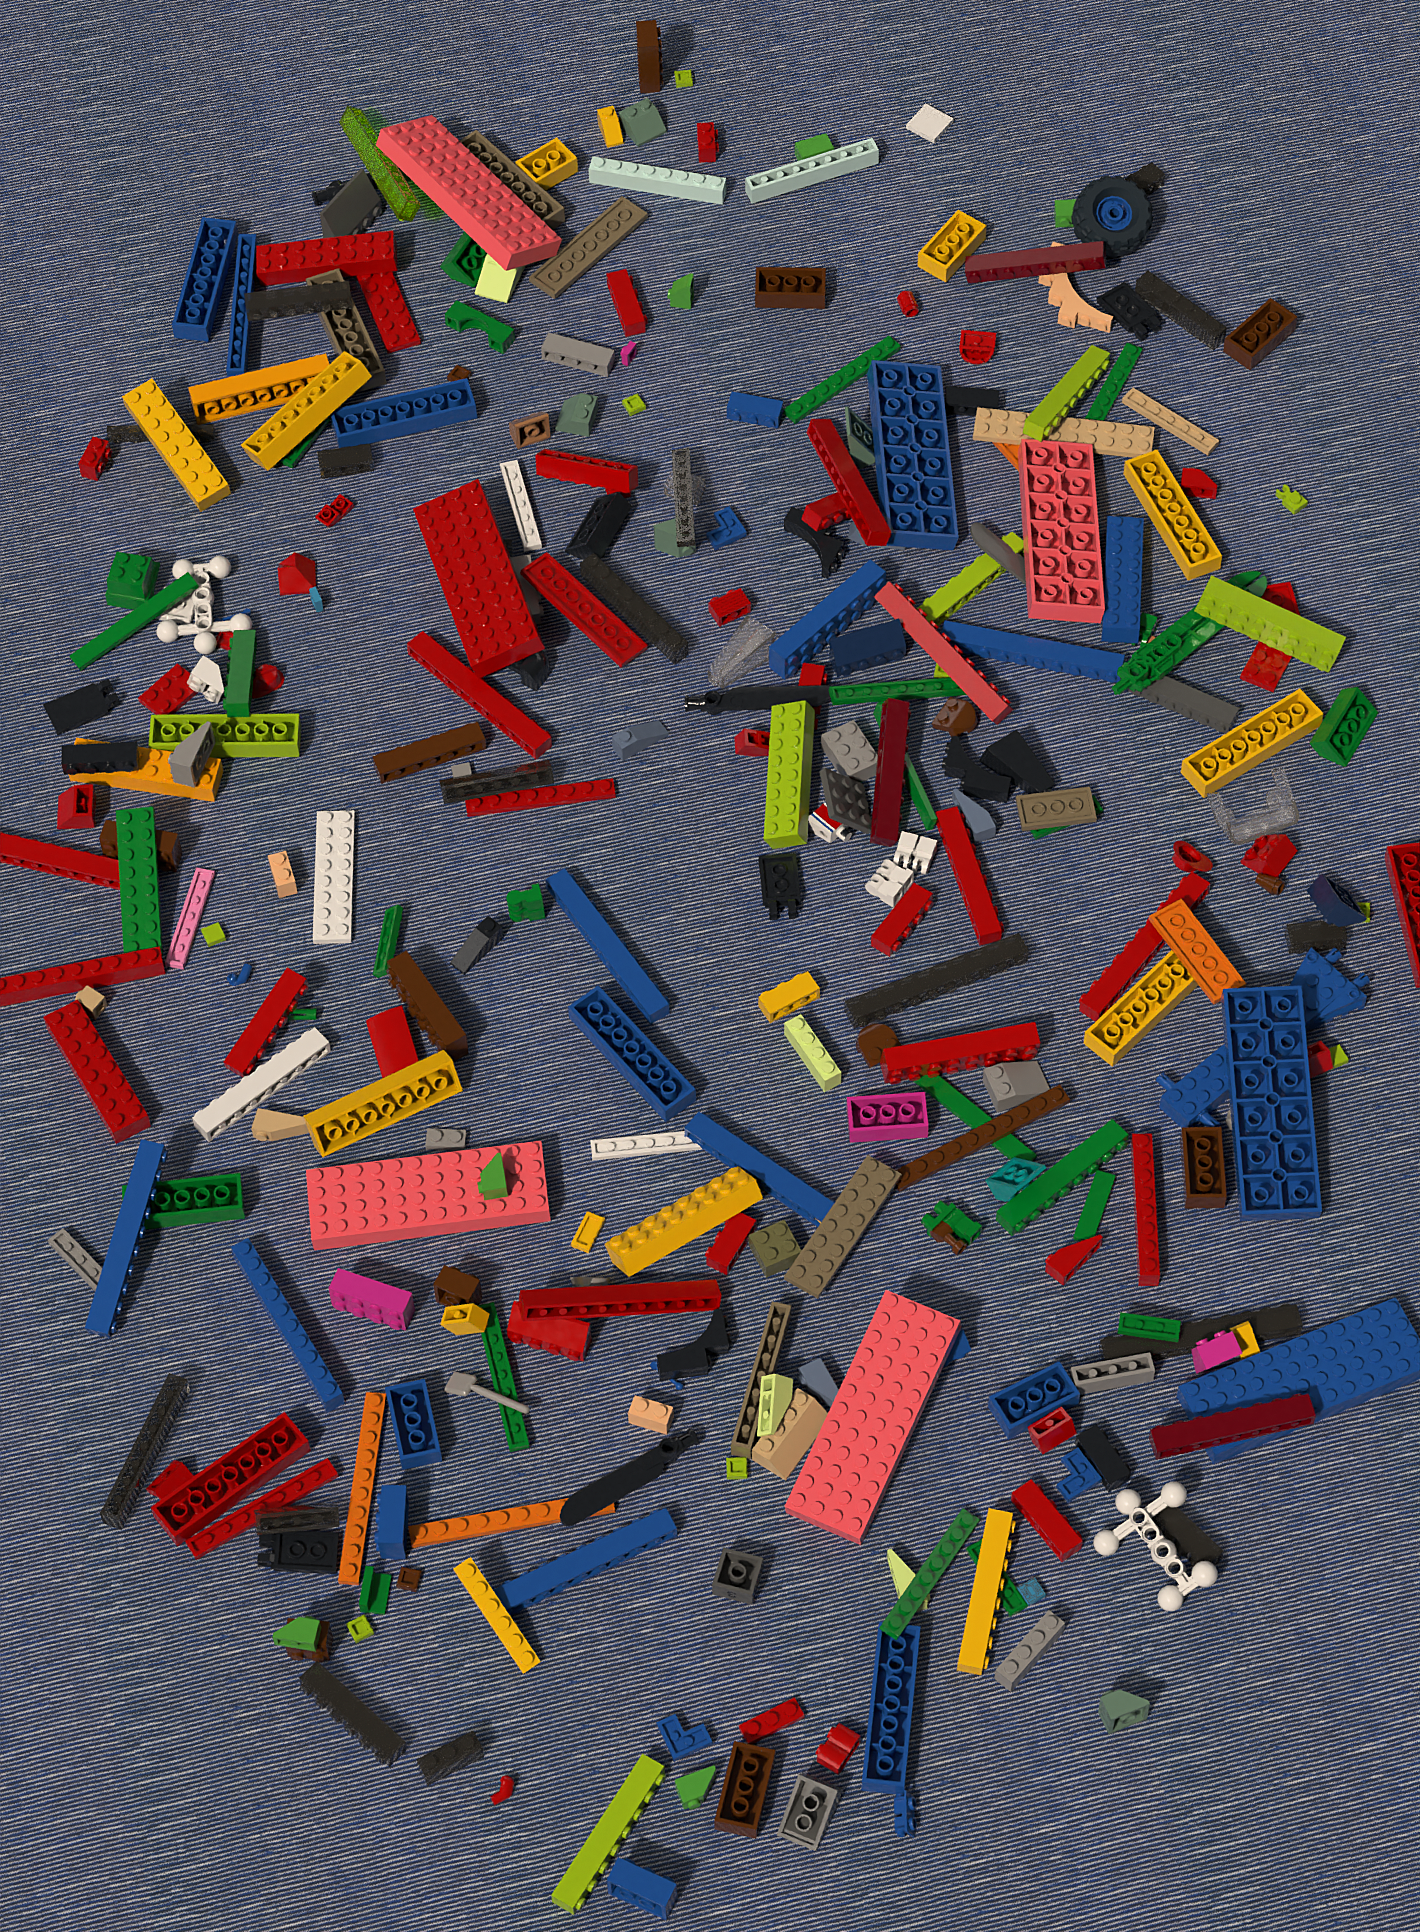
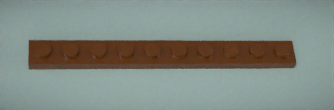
[896,1084,1070,1192]

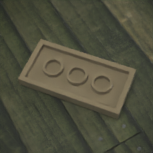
[1015,787,1097,831]

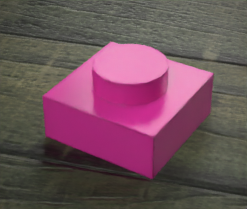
[620,341,637,366]

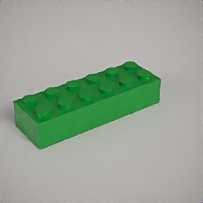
[122,1173,245,1229]

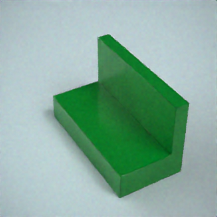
[359,1566,392,1615]

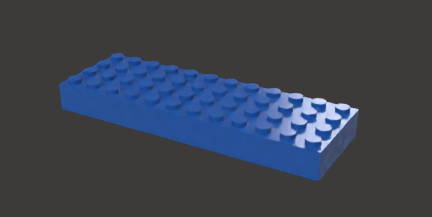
[867,360,959,551]
[1221,986,1322,1221]
[1177,1297,1420,1465]

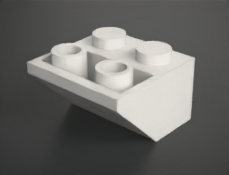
[187,655,224,704]

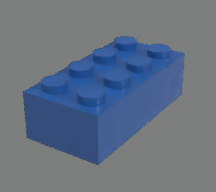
[988,1361,1080,1440]
[385,1379,442,1470]

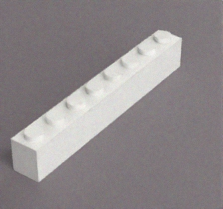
[192,1027,331,1142]

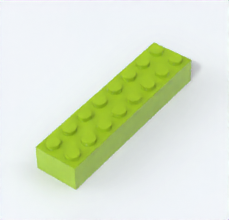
[1194,575,1346,673]
[763,700,815,849]
[148,714,301,758]

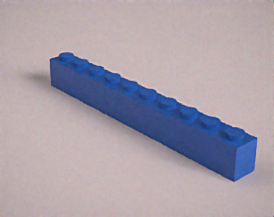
[226,234,258,378]
[941,620,1125,682]
[546,868,670,1025]
[684,1111,836,1227]
[85,1139,168,1338]
[231,1238,345,1413]
[492,1508,677,1616]

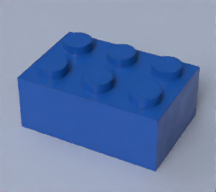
[374,1485,409,1559]
[607,1857,678,1921]

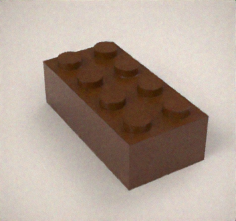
[636,20,663,93]
[755,267,826,309]
[1223,298,1297,370]
[99,820,183,872]
[1180,1127,1227,1209]
[714,1741,776,1839]

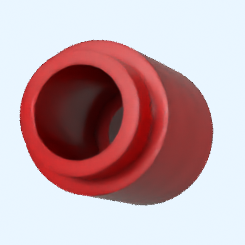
[897,291,919,317]

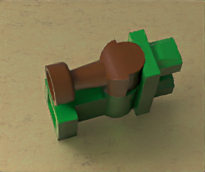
[921,1200,982,1256]

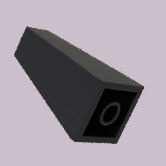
[979,729,1055,794]

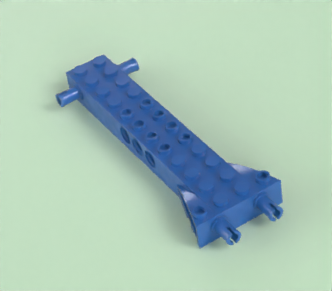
[1156,948,1370,1128]

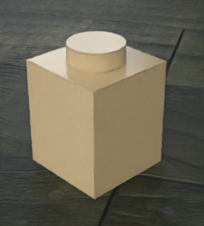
[75,986,107,1020]

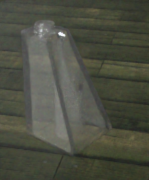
[707,615,777,689]

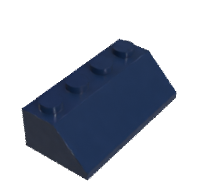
[829,619,906,677]

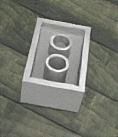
[168,721,215,788]
[983,1061,1050,1112]

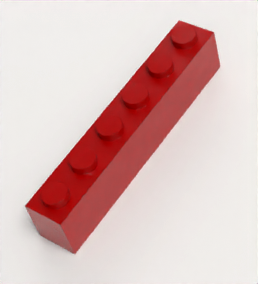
[535,449,638,493]
[223,967,309,1078]

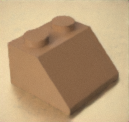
[509,411,550,449]

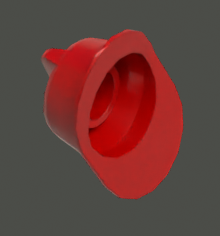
[252,664,284,698]
[1172,840,1213,873]

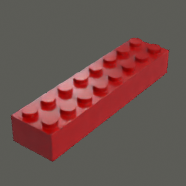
[256,230,397,286]
[1384,842,1420,988]
[43,999,151,1144]
[880,1022,1041,1085]
[151,1412,311,1547]

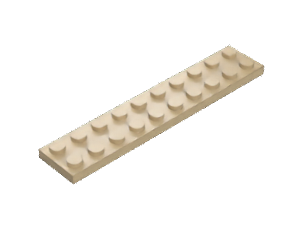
[973,407,1155,458]

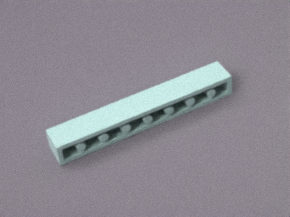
[745,138,879,203]
[589,156,726,205]

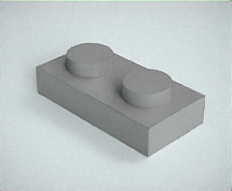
[425,1128,467,1151]

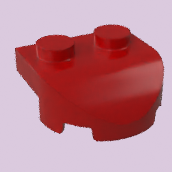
[959,330,996,365]

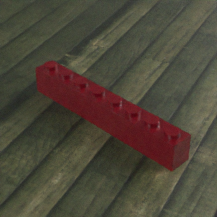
[965,241,1106,284]
[870,698,911,847]
[1149,1394,1316,1460]

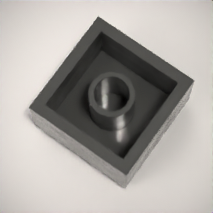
[712,1547,764,1605]

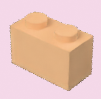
[268,851,297,898]
[628,1395,674,1435]

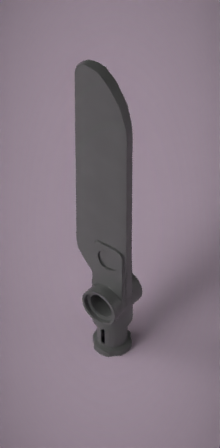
[970,522,1074,623]

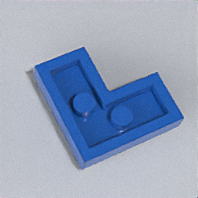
[706,506,747,550]
[1056,1447,1102,1503]
[656,1714,713,1762]

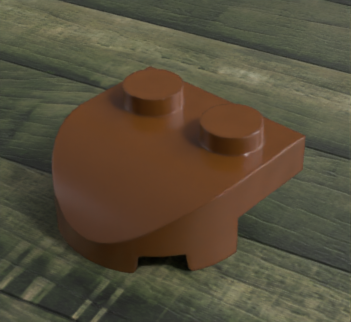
[931,697,978,737]
[856,1024,902,1069]

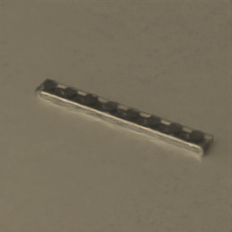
[672,448,696,547]

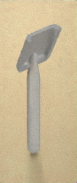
[445,1371,530,1414]

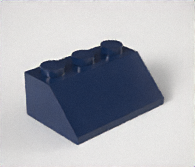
[1307,873,1367,927]

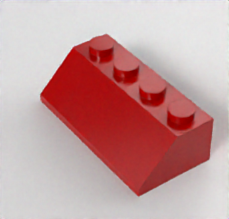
[507,1301,592,1362]

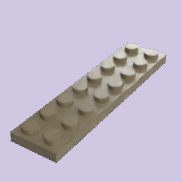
[529,196,648,299]
[784,1155,902,1299]

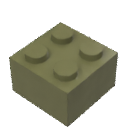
[749,1220,801,1278]

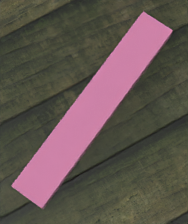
[165,867,215,970]

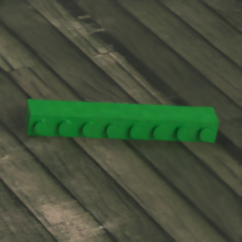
[996,1119,1129,1236]

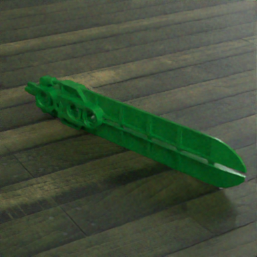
[1111,571,1267,695]

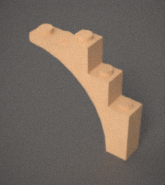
[1038,242,1113,333]

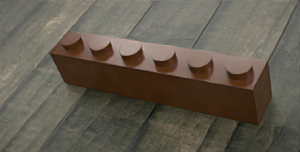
[373,722,486,784]

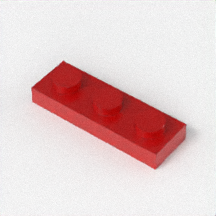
[739,1697,805,1745]

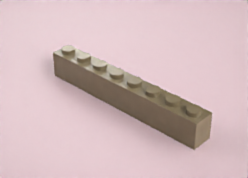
[731,1301,791,1459]

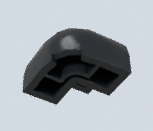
[506,650,550,692]

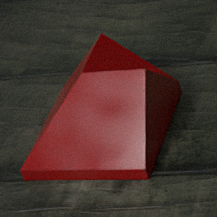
[277,552,316,595]

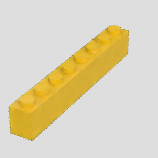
[957,1508,1016,1675]

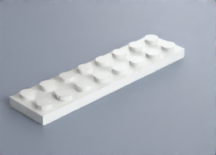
[313,810,355,944]

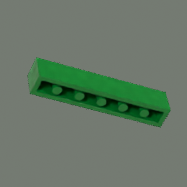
[223,630,257,717]

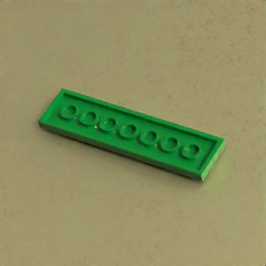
[116,807,163,956]

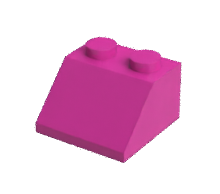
[1191,1330,1242,1374]

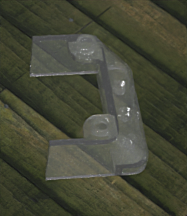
[1207,768,1300,845]

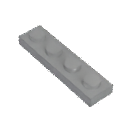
[48,1228,102,1291]

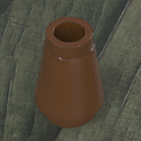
[1255,873,1285,896]

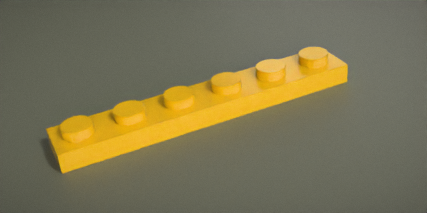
[453,1557,541,1674]

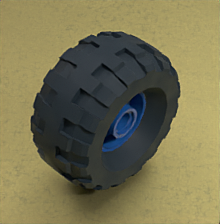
[1071,176,1153,258]

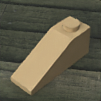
[251,1108,309,1141]

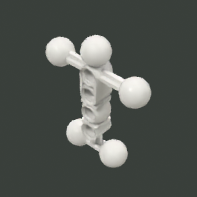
[156,556,253,655]
[1093,1481,1218,1611]

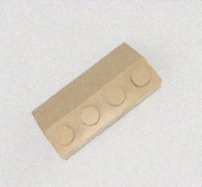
[752,1388,828,1481]

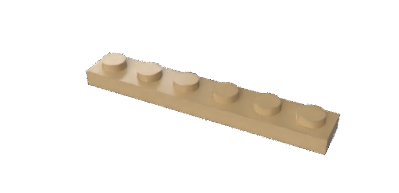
[1122,388,1219,456]

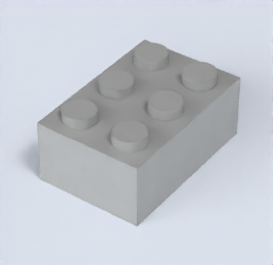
[821,720,878,782]

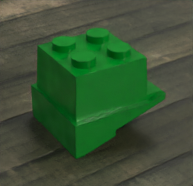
[105,552,160,610]

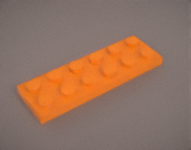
[1149,899,1246,1005]

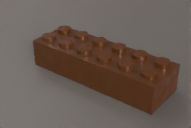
[386,950,469,1062]

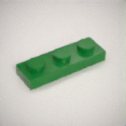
[1117,1312,1181,1342]

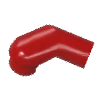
[490,1775,514,1806]

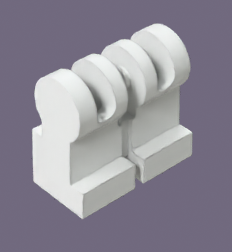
[893,831,937,875]
[865,860,914,908]

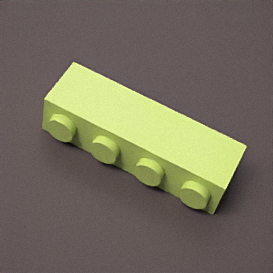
[784,1014,841,1092]

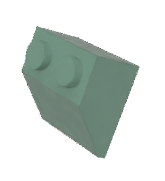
[619,97,667,147]
[555,393,598,437]
[653,515,696,558]
[1098,1689,1150,1735]

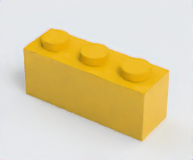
[758,971,820,1023]

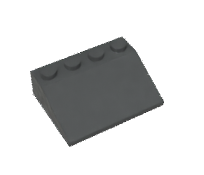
[320,168,382,238]

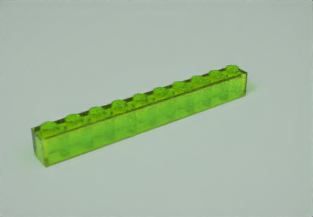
[339,105,421,222]

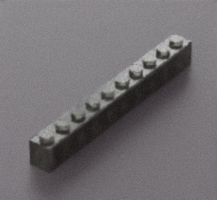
[844,933,1029,1029]
[1099,1304,1303,1361]

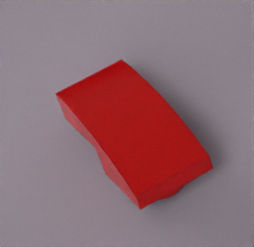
[315,494,354,528]

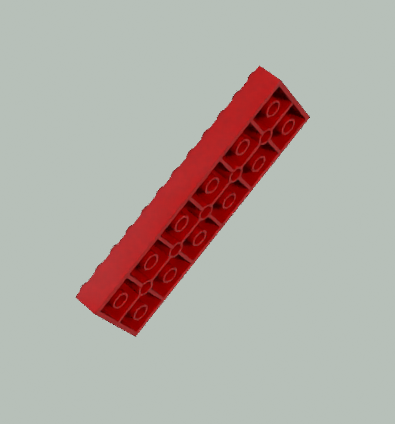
[413,479,545,679]

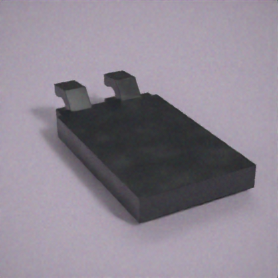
[1096,282,1161,342]
[43,679,120,735]
[758,853,801,920]
[257,1530,339,1574]

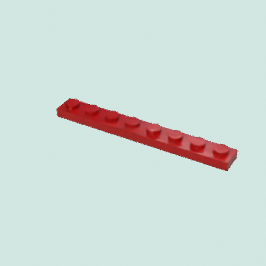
[465,778,616,817]
[185,1458,339,1560]

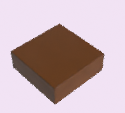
[447,365,472,382]
[396,1566,422,1592]

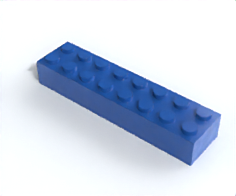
[172,217,238,342]
[330,378,477,450]
[1101,516,1144,643]
[769,560,886,680]
[568,985,696,1122]
[861,1622,921,1794]

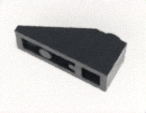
[450,916,503,975]

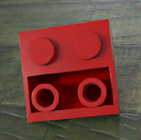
[57,784,96,829]
[1240,834,1298,877]

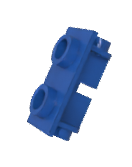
[894,1790,917,1838]

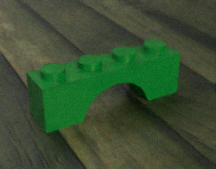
[445,300,515,354]

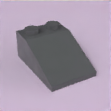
[777,1773,843,1851]

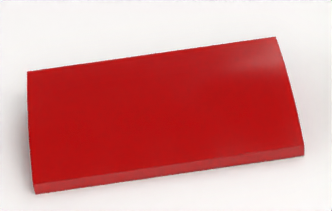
[366,1006,419,1078]

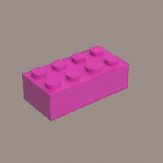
[846,1092,929,1143]
[329,1268,415,1331]

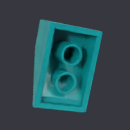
[985,1157,1046,1202]

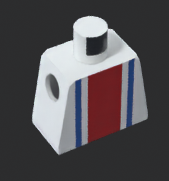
[808,802,852,843]

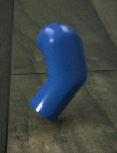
[227,964,252,986]

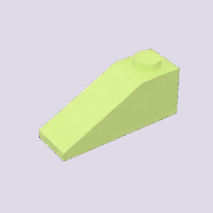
[757,1374,793,1437]
[887,1549,930,1611]

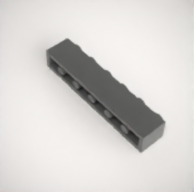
[1128,676,1239,734]

